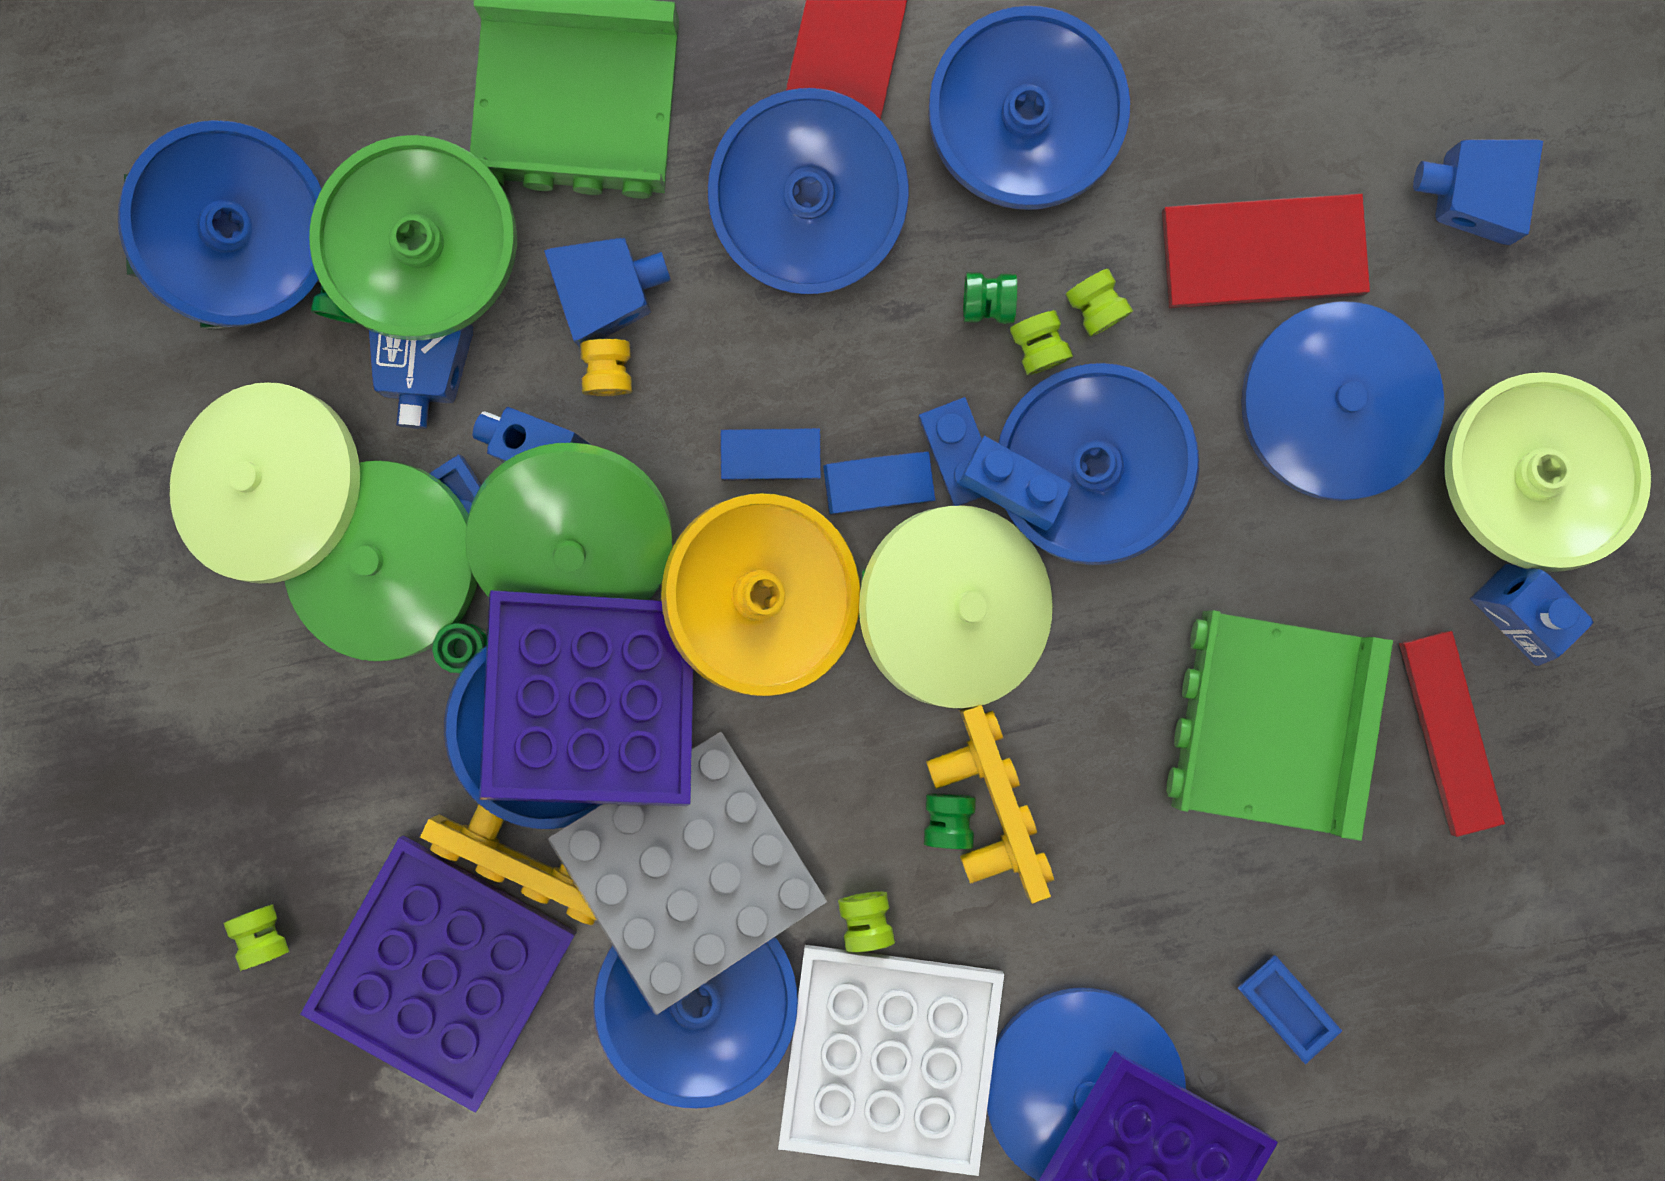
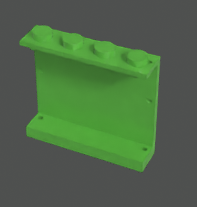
[470,0,679,199]
[1166,610,1393,841]

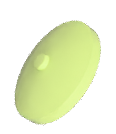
[1445,372,1651,572]
[170,382,360,584]
[859,506,1053,708]

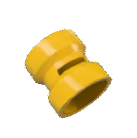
[580,339,632,396]

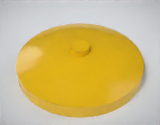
[661,493,860,696]

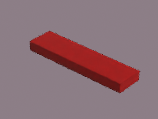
[1399,631,1505,837]

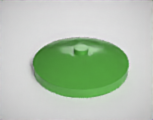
[309,135,517,341]
[466,443,672,600]
[285,461,477,661]

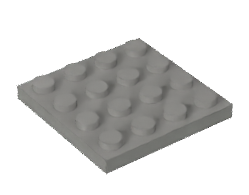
[547,732,827,1015]

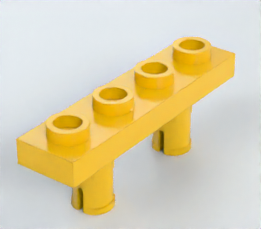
[926,705,1054,904]
[420,805,596,925]

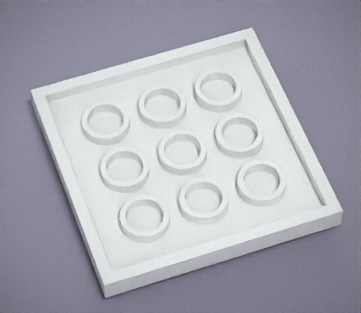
[778,945,1004,1176]

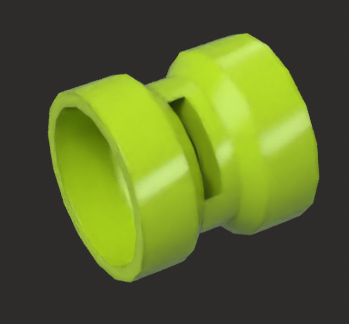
[1065,269,1133,337]
[1009,310,1073,376]
[838,891,895,952]
[223,904,290,971]

